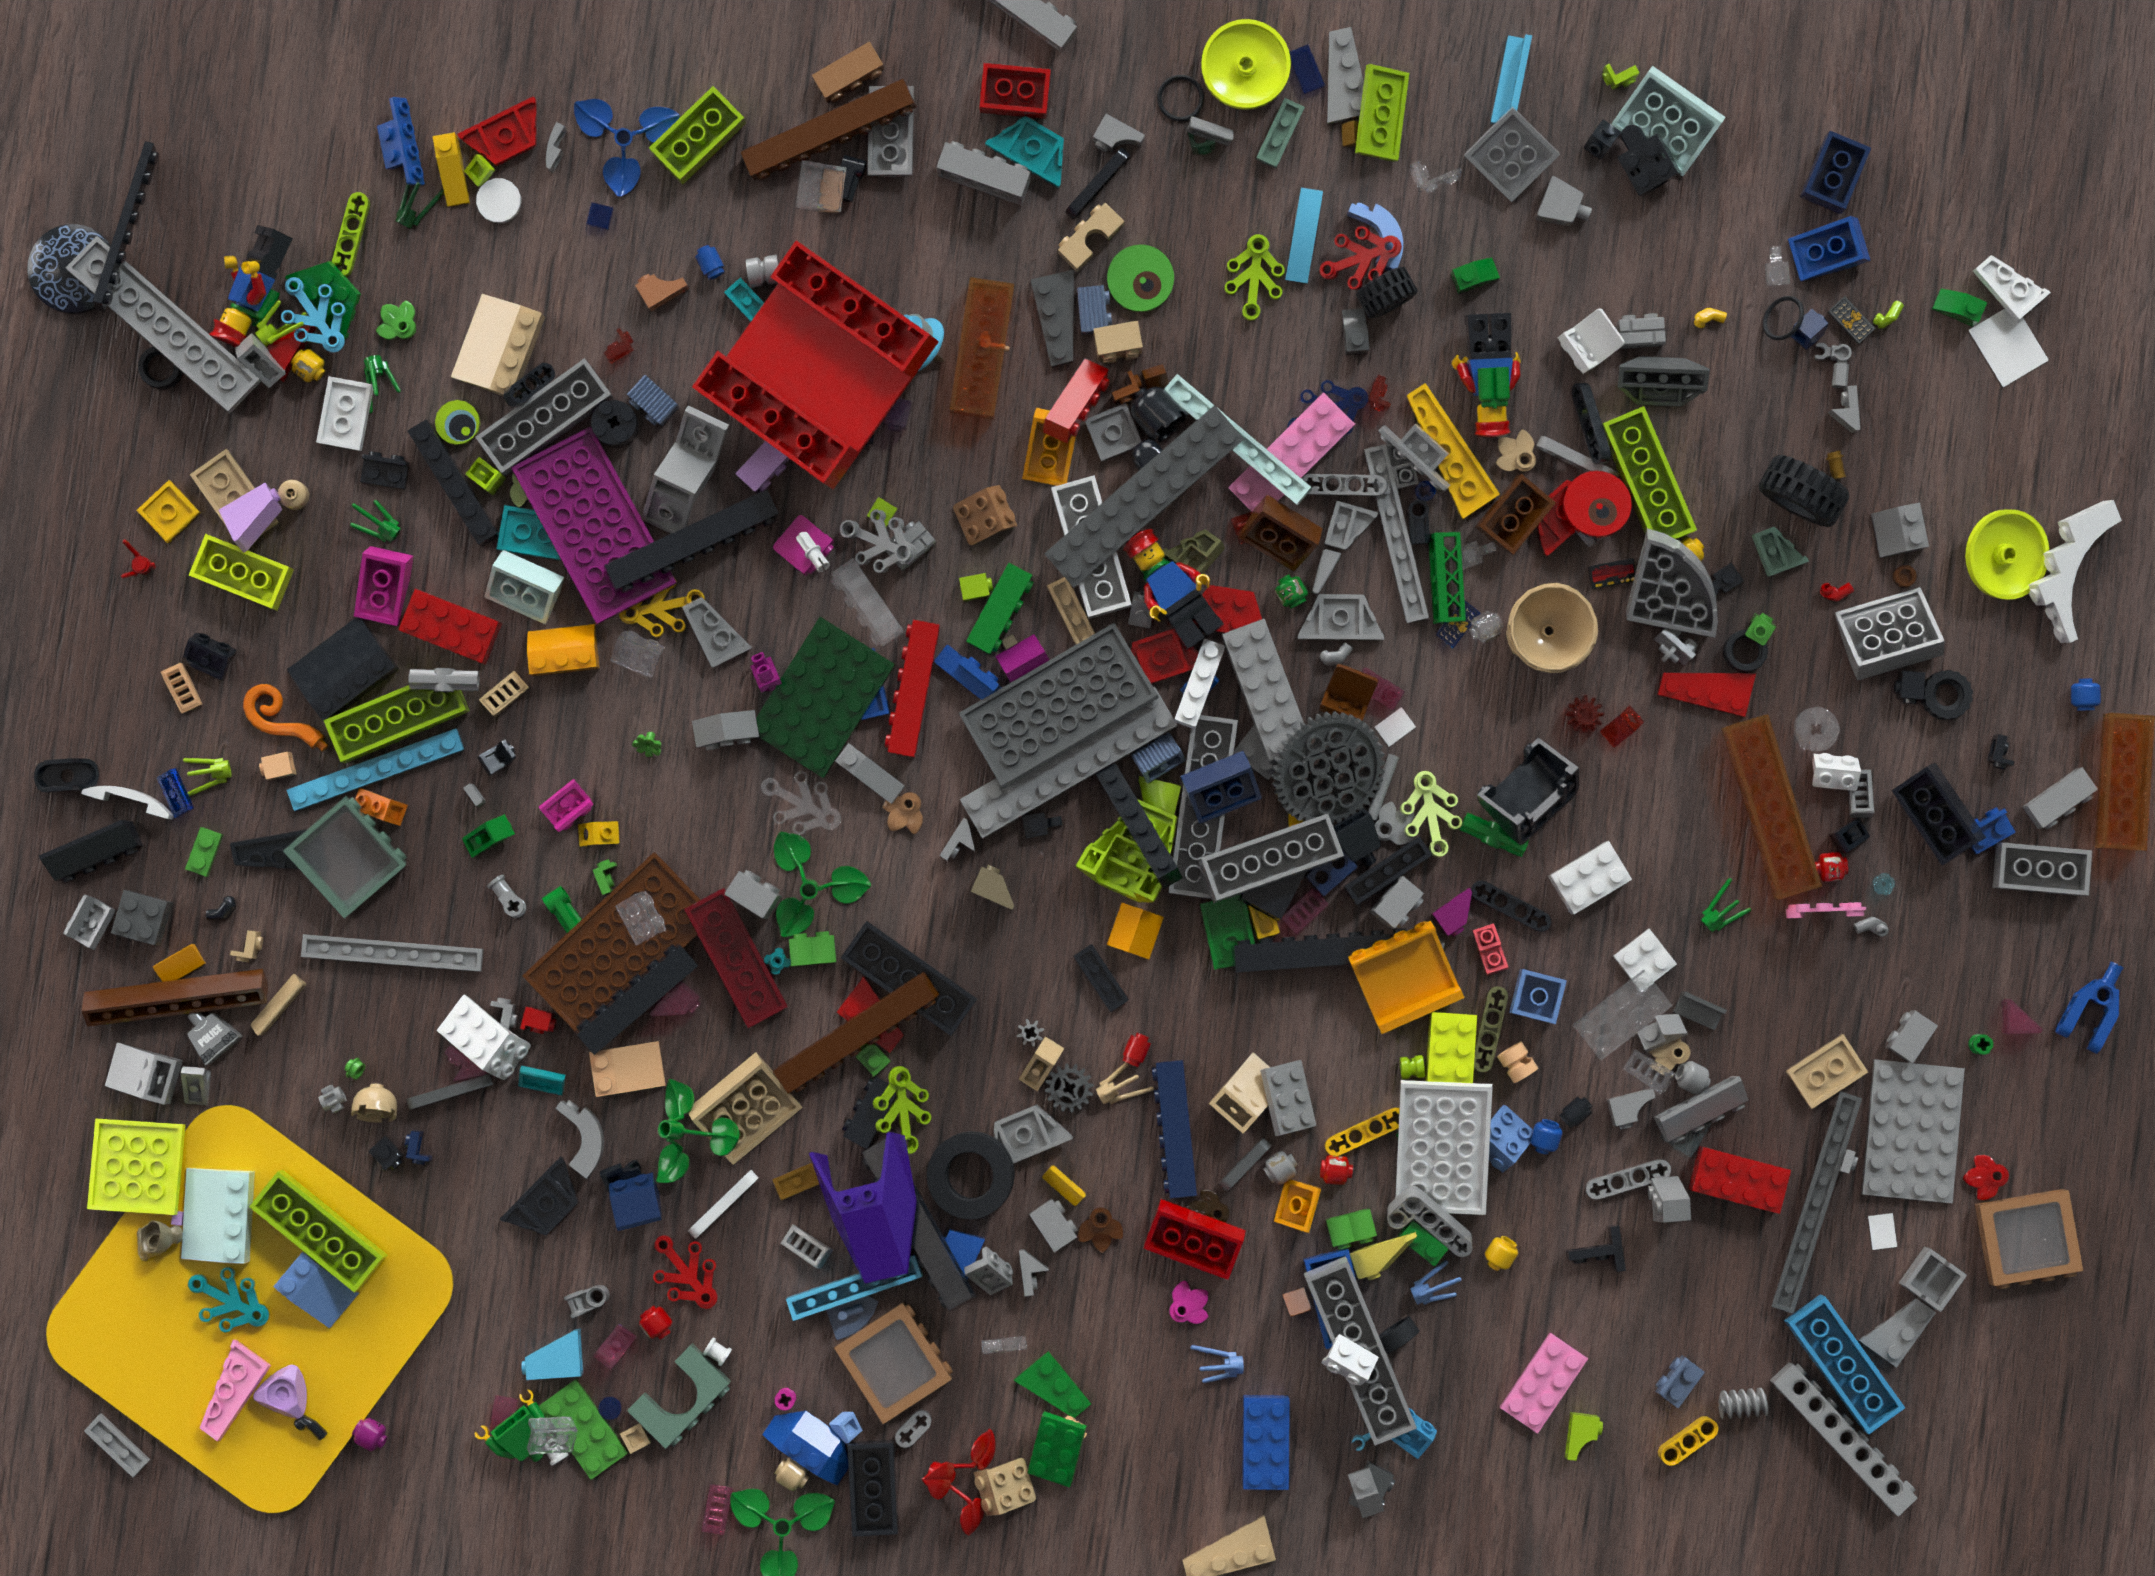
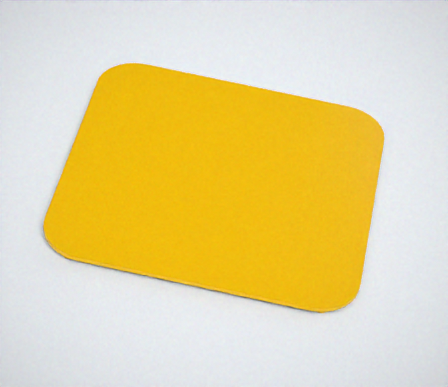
[46,1105,453,1513]

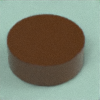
[1893,565,1917,588]

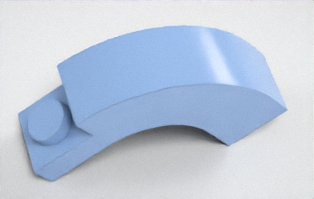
[1347,203,1403,271]

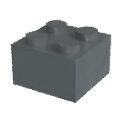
[111,890,173,946]

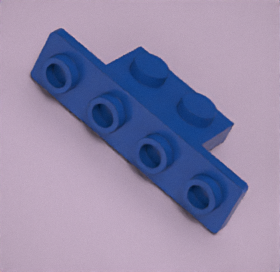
[377,97,425,186]
[934,645,1002,700]

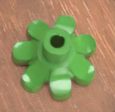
[632,732,661,757]

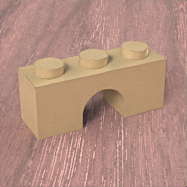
[1058,203,1124,272]

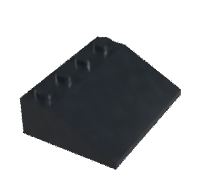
[287,617,399,722]

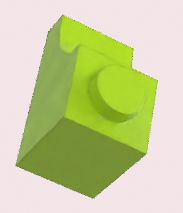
[1565,1412,1603,1461]

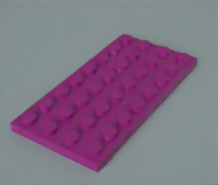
[511,427,676,625]

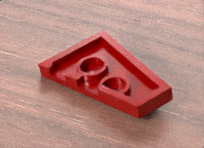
[837,977,904,1053]

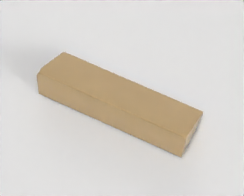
[251,974,306,1036]

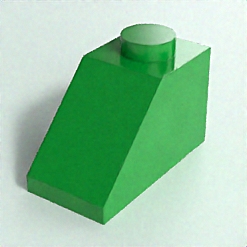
[1450,257,1500,295]
[1932,288,1987,327]
[462,814,515,858]

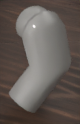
[1853,917,1889,937]

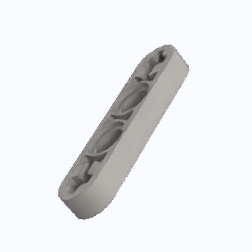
[1536,436,1619,477]
[1302,474,1388,496]
[1585,1159,1671,1199]

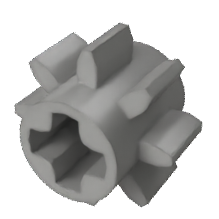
[1017,1019,1044,1046]
[318,1085,347,1113]

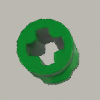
[1968,1034,1993,1055]

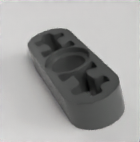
[1218,1137,1271,1192]

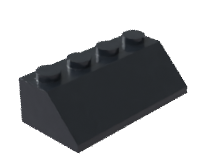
[39,820,143,884]

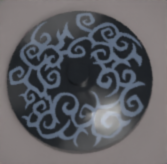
[27,224,111,314]

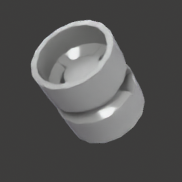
[746,254,779,288]

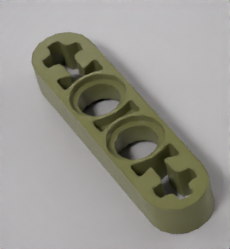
[1474,986,1508,1072]

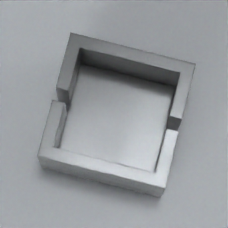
[1899,1246,1967,1312]

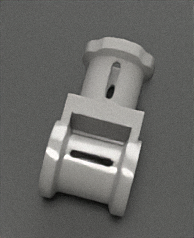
[487,874,526,918]

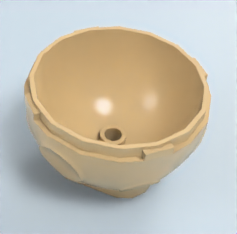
[1506,583,1598,673]

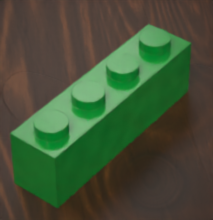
[966,563,1034,655]

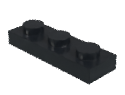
[1073,944,1129,1012]

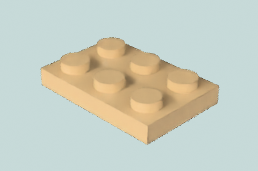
[1786,1034,1868,1109]

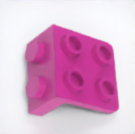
[773,515,835,576]

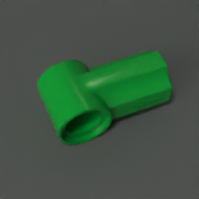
[542,885,582,933]

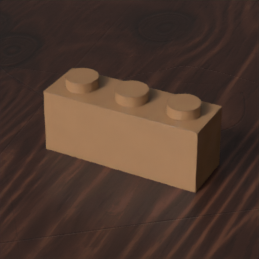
[812,41,884,103]

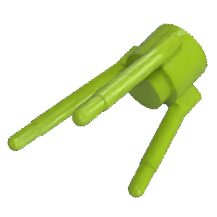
[255,300,307,347]
[183,758,231,798]

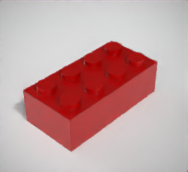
[398,588,502,665]
[1688,1146,1791,1214]
[1143,1199,1246,1280]

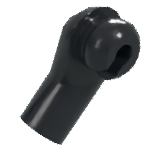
[294,1415,328,1440]

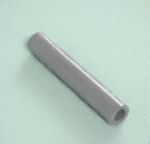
[1368,754,1399,821]

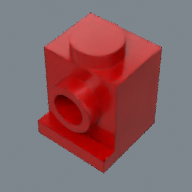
[520,1006,557,1034]

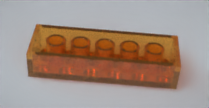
[949,277,1015,420]
[2095,713,2155,851]

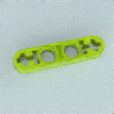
[332,192,370,277]

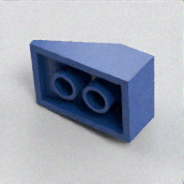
[1788,216,1871,281]

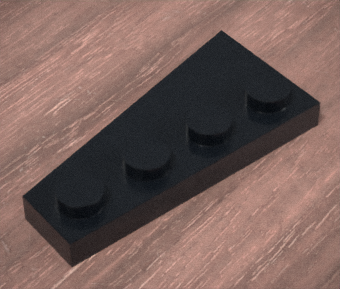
[230,828,329,871]

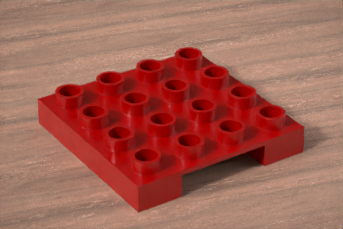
[692,240,939,490]

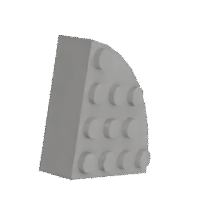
[1626,528,1718,638]

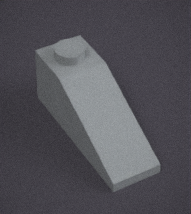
[835,743,905,804]

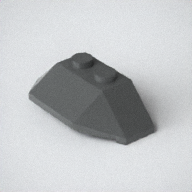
[1617,356,1710,406]

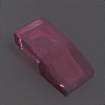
[489,1395,519,1436]

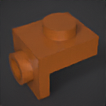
[1112,370,1142,405]

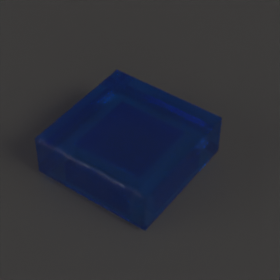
[586,202,614,230]

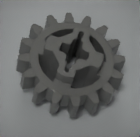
[1045,1063,1094,1112]

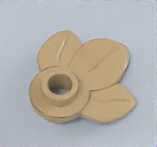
[1496,429,1536,472]
[1649,1038,1691,1072]

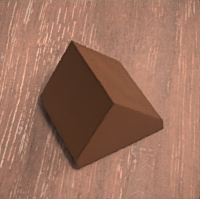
[1142,364,1169,389]

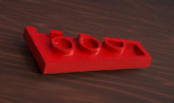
[1657,673,1756,717]

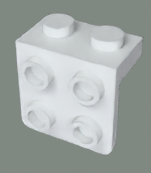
[1557,309,1625,374]

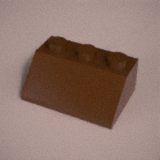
[1475,474,1556,555]
[1238,494,1323,571]

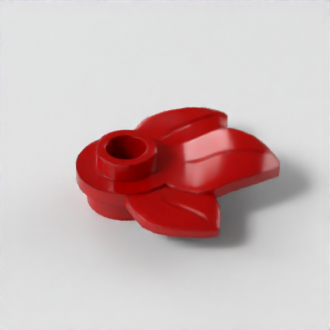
[1963,1155,2009,1200]

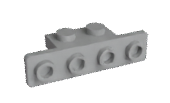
[1378,424,1450,491]

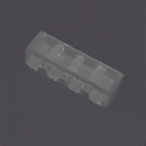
[830,558,905,648]

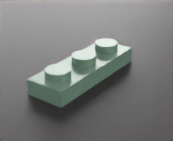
[1256,98,1305,169]

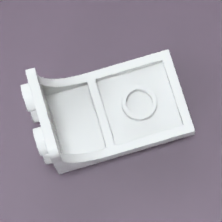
[437,995,531,1080]

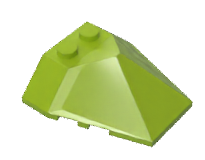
[1076,799,1178,902]

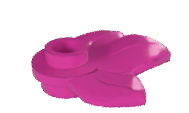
[1169,1280,1208,1324]

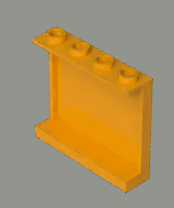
[1348,921,1465,1034]

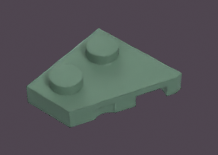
[1752,527,1809,577]

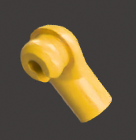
[1694,308,1727,328]

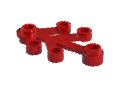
[1319,226,1402,290]
[653,1235,718,1309]

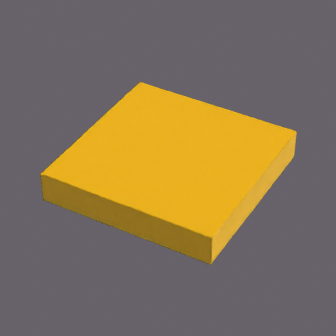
[136,480,201,544]

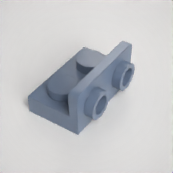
[1655,1355,1705,1408]

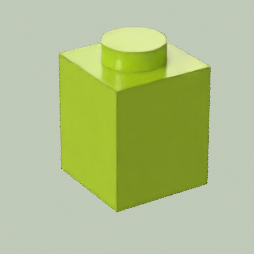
[959,573,993,602]

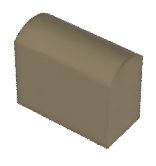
[1001,634,1018,650]

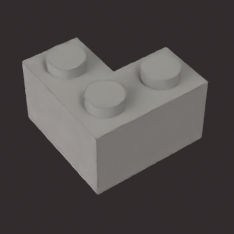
[692,710,759,750]

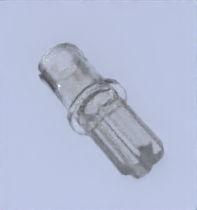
[981,1336,1027,1355]

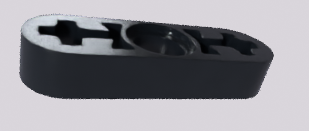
[504,362,555,407]

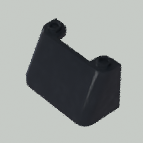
[1477,738,1579,845]

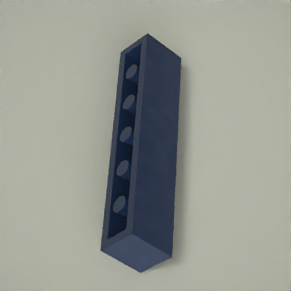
[1152,1060,1197,1198]

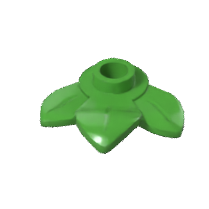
[376,300,416,340]

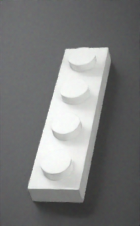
[1174,639,1225,729]

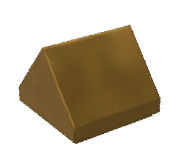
[1341,121,1359,147]

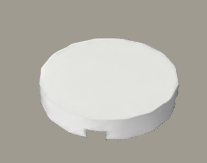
[476,178,521,223]

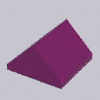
[995,634,1049,683]

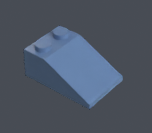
[273,1251,359,1328]

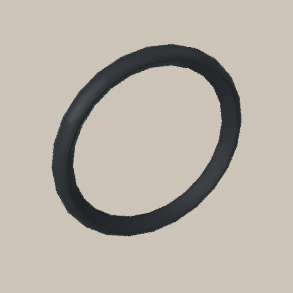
[1157,75,1204,121]
[1763,296,1804,341]

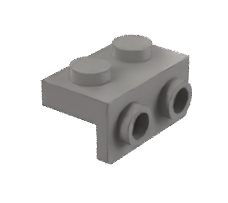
[63,895,116,950]

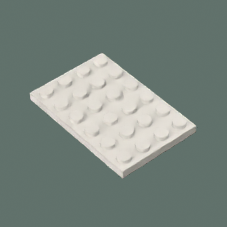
[1395,1080,1492,1215]

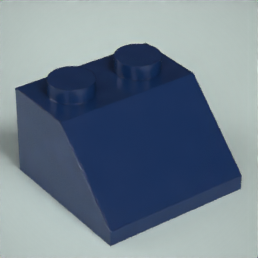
[609,1173,662,1231]

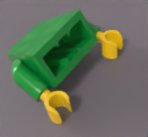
[475,1390,546,1462]

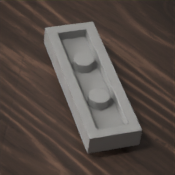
[84,1413,150,1477]

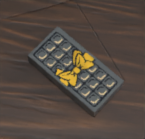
[1827,296,1875,344]

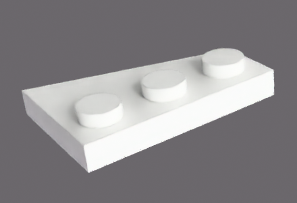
[1973,255,2051,322]

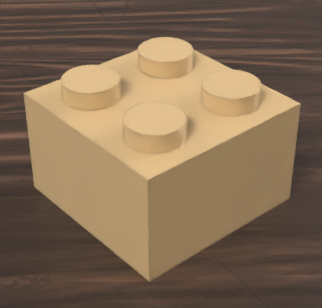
[1093,321,1143,364]

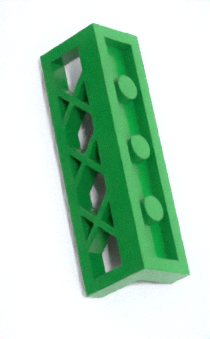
[1428,532,1466,624]

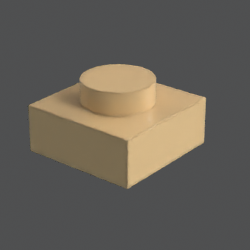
[620,1423,651,1454]

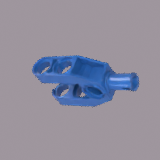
[2055,961,2124,1054]

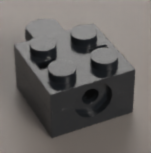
[1617,125,1682,197]

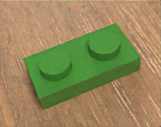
[185,827,223,877]

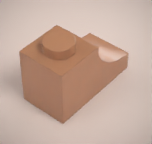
[635,274,689,312]

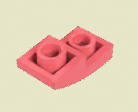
[1472,923,1508,976]

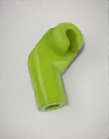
[1873,301,1904,328]

